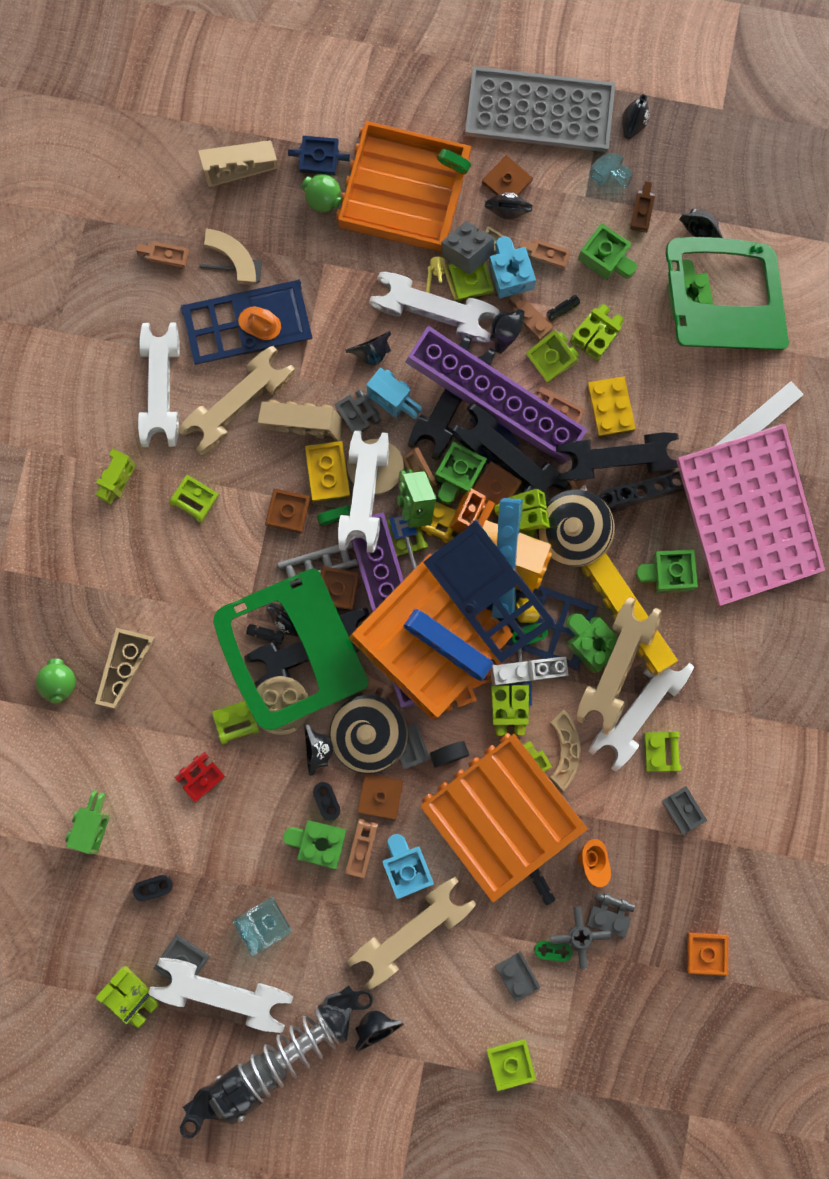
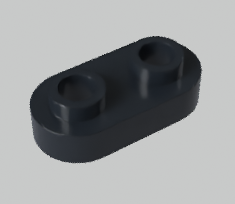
[313,782,341,820]
[133,875,173,901]

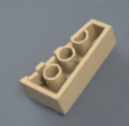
[198,140,278,187]
[258,400,344,441]
[95,628,155,710]

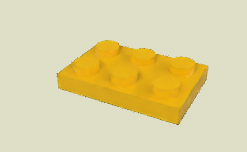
[587,376,636,437]
[305,441,350,502]

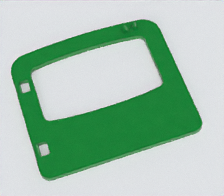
[665,237,789,350]
[213,568,368,730]

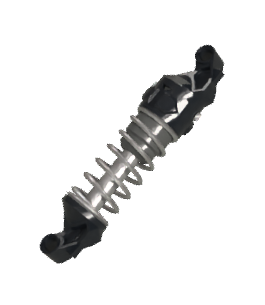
[180,985,373,1138]

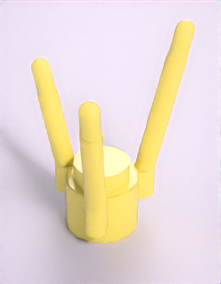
[426,256,457,300]

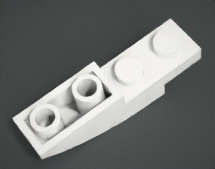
[490,657,569,686]

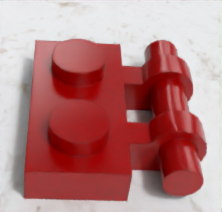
[174,752,226,803]

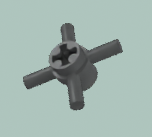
[550,906,611,969]

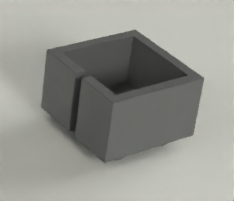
[441,221,495,275]

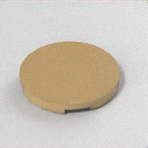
[347,439,404,495]
[253,676,309,735]

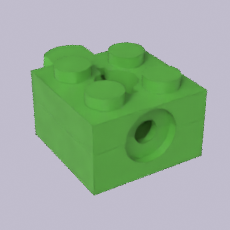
[578,223,637,280]
[667,259,713,321]
[435,441,487,505]
[397,469,436,528]
[635,549,698,593]
[566,614,618,672]
[66,790,110,854]
[283,820,347,869]

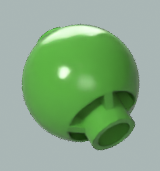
[301,174,342,212]
[36,659,76,704]

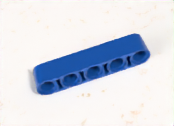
[404,609,493,681]

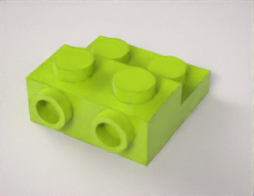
[526,330,579,383]

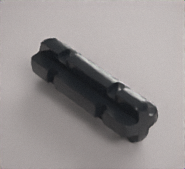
[546,295,580,321]
[246,624,284,644]
[529,868,555,905]

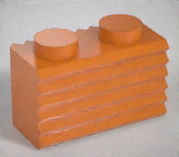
[449,489,486,533]

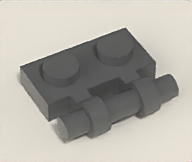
[334,389,381,434]
[587,892,635,938]

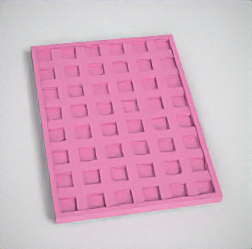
[676,424,825,606]

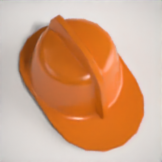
[238,307,281,340]
[577,839,611,888]

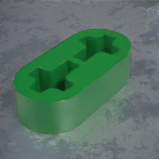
[437,149,471,174]
[317,506,351,526]
[511,623,548,645]
[534,940,573,962]

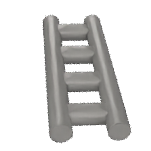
[278,541,358,586]

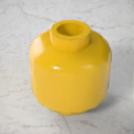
[515,598,541,623]

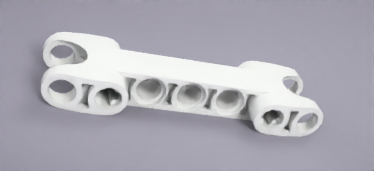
[369,272,500,343]
[138,322,180,447]
[338,431,389,553]
[588,663,694,773]
[148,958,293,1033]

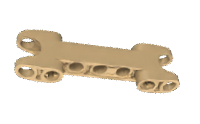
[178,346,296,455]
[576,597,662,735]
[346,876,476,991]

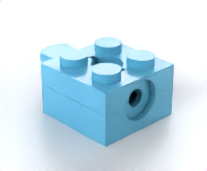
[489,236,536,299]
[366,367,423,419]
[382,834,434,899]

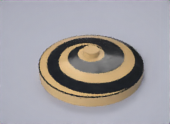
[537,490,615,567]
[330,695,408,774]

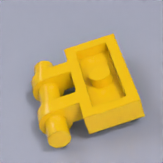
[421,502,460,543]

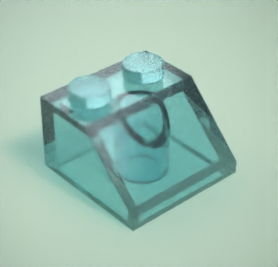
[233,897,292,956]

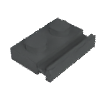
[400,722,430,769]
[661,786,707,835]
[495,951,541,1002]

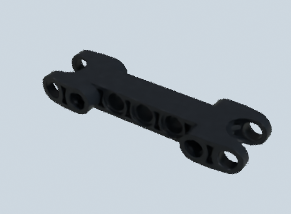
[407,336,495,461]
[450,403,570,504]
[556,432,679,481]
[598,471,685,513]
[244,608,370,689]

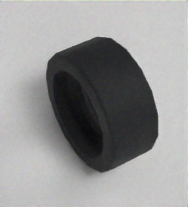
[429,741,469,768]

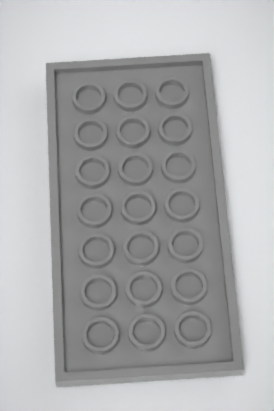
[465,66,615,152]

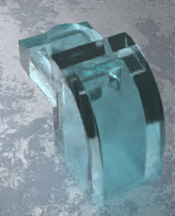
[589,153,633,188]

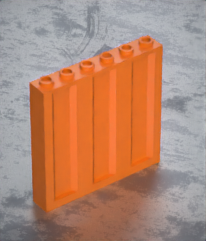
[336,121,471,252]
[348,554,513,720]
[420,733,588,902]

